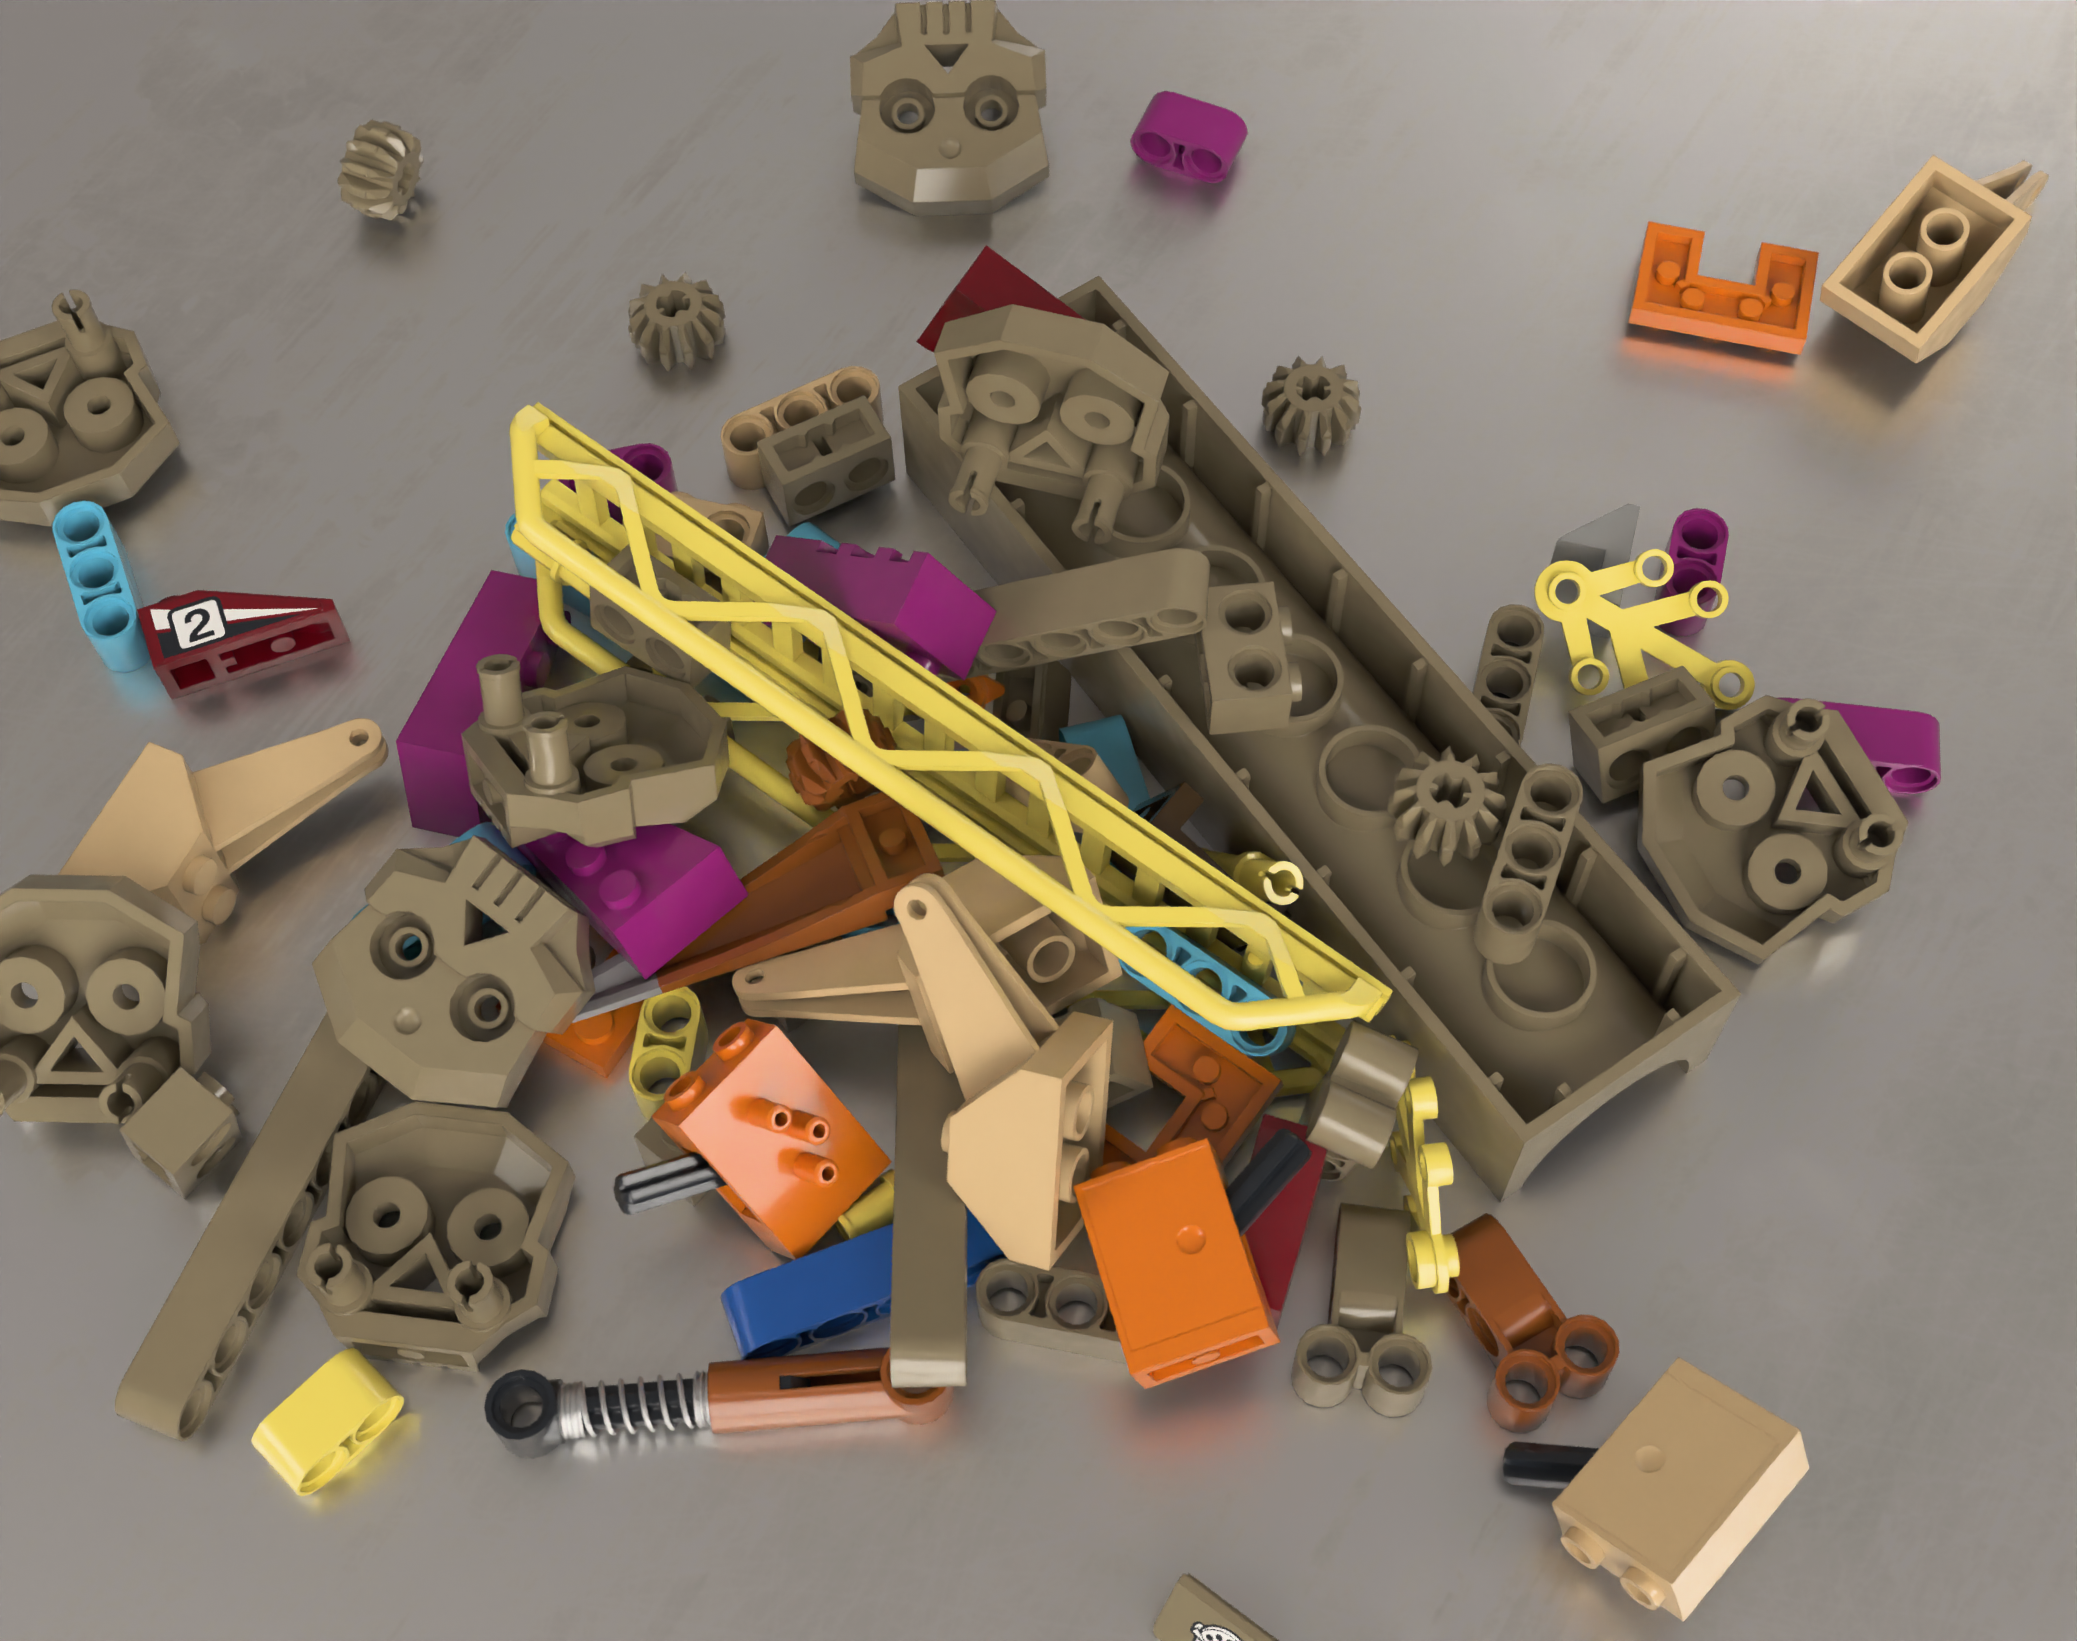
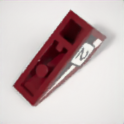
[137,590,350,700]

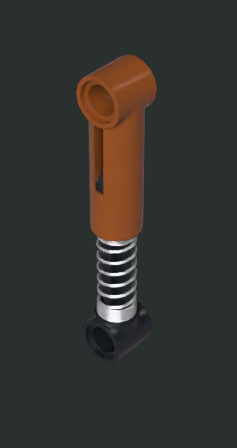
[484,1347,954,1459]

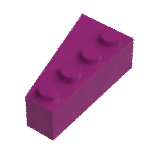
[753,535,997,680]
[396,570,571,837]
[517,824,749,980]

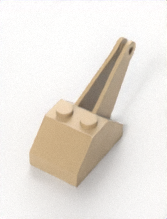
[1820,155,2049,364]
[58,718,389,945]
[732,855,1123,1074]
[894,873,1113,1270]

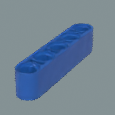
[720,1207,1008,1360]

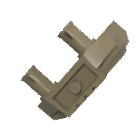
[850,0,1049,216]
[0,290,180,527]
[934,304,1170,544]
[461,654,729,848]
[1637,695,1909,965]
[312,835,596,1108]
[0,875,211,1125]
[296,1101,576,1372]

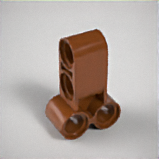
[1446,1213,1619,1433]

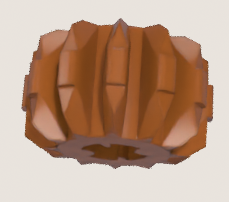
[785,709,897,811]

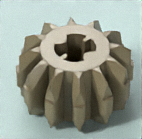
[337,119,424,221]
[628,272,726,372]
[1261,355,1361,457]
[1387,746,1506,867]

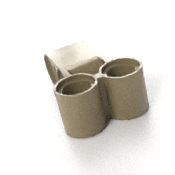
[1298,1020,1419,1181]
[1291,1202,1433,1417]

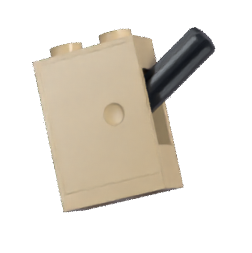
[1503,1357,1809,1622]

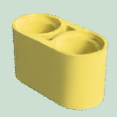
[629,987,708,1120]
[251,1348,404,1496]

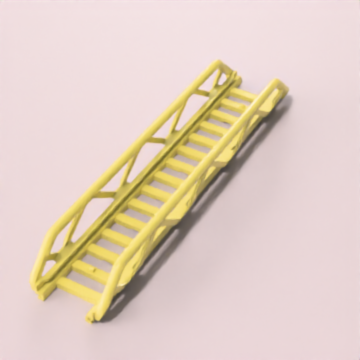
[509,402,1393,1097]

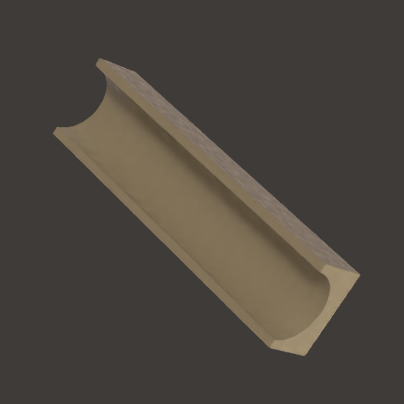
[898,276,1741,1203]

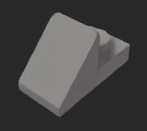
[1550,504,1640,638]

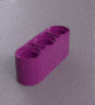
[1778,697,1941,794]

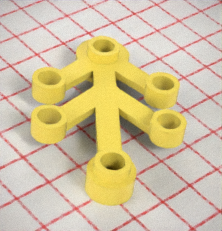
[1534,549,1755,710]
[1389,1035,1460,1294]

